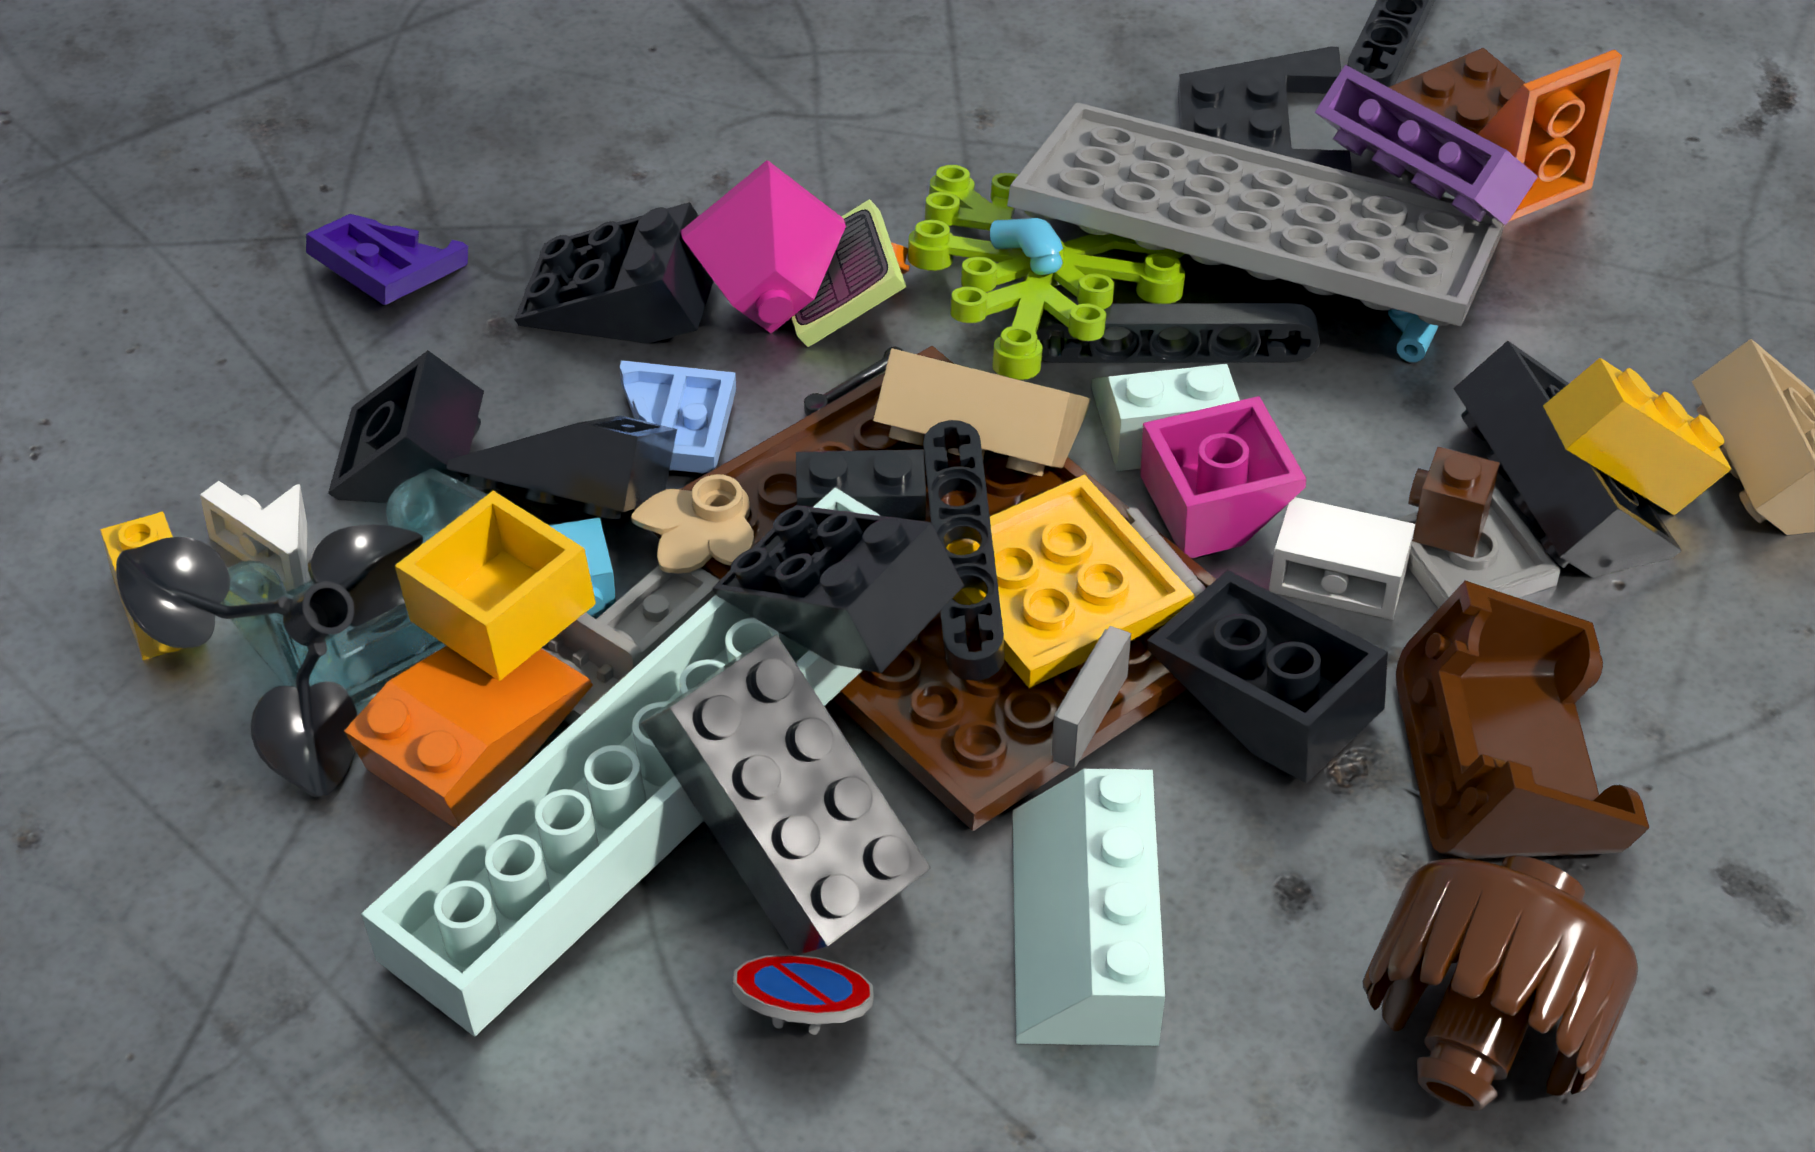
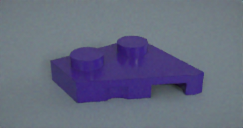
[306,214,468,305]

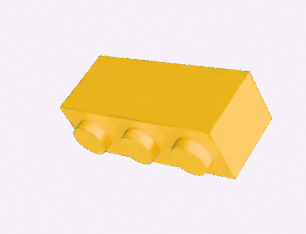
[1543,358,1732,515]

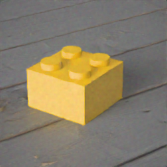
[395,491,596,681]

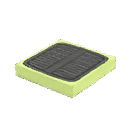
[792,199,906,347]

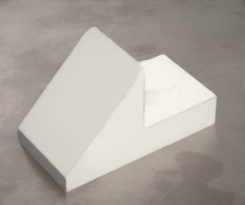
[200,481,307,596]

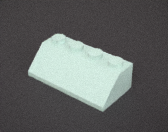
[1012,769,1165,1046]

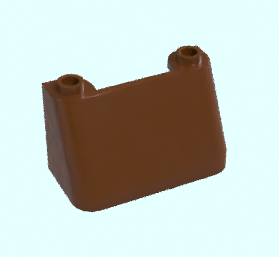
[1396,580,1649,859]

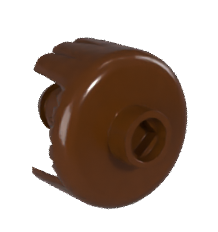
[1362,855,1638,1111]

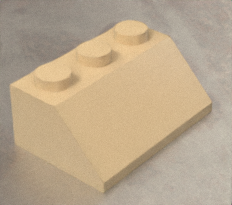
[1692,339,1815,535]
[873,348,1091,476]

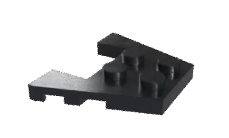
[1178,46,1352,173]

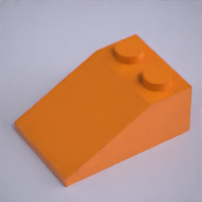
[1478,49,1622,222]
[344,646,593,829]

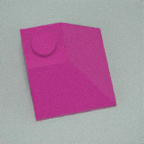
[681,160,846,333]

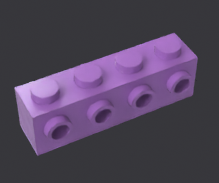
[1315,65,1538,225]

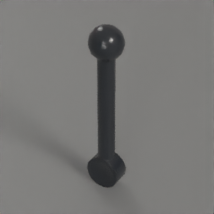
[804,346,904,416]

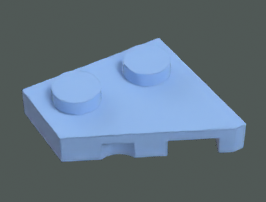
[620,360,736,474]

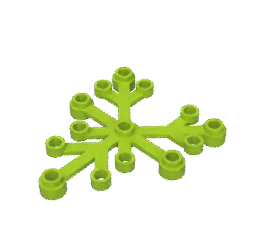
[907,165,1185,380]

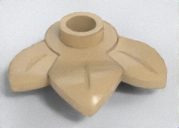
[631,474,754,574]

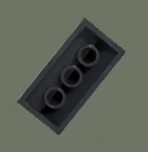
[1453,341,1682,578]

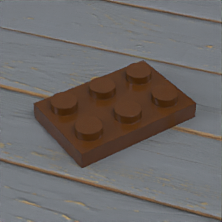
[1389,48,1525,135]

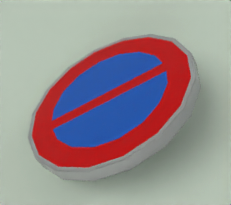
[732,954,874,1035]

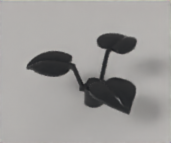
[116,524,423,797]

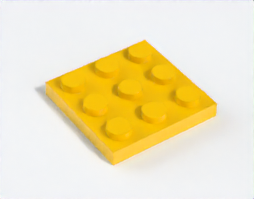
[946,475,1194,688]

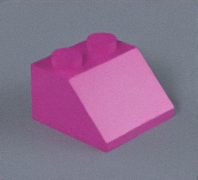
[1140,396,1306,558]

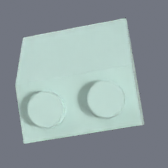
[1091,364,1240,471]

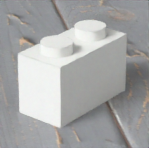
[1269,497,1415,620]

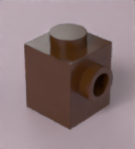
[1408,447,1499,558]

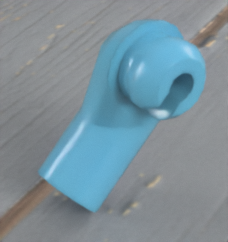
[990,218,1063,275]
[1388,309,1438,362]

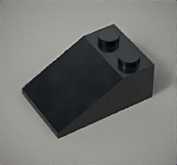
[1147,570,1388,783]

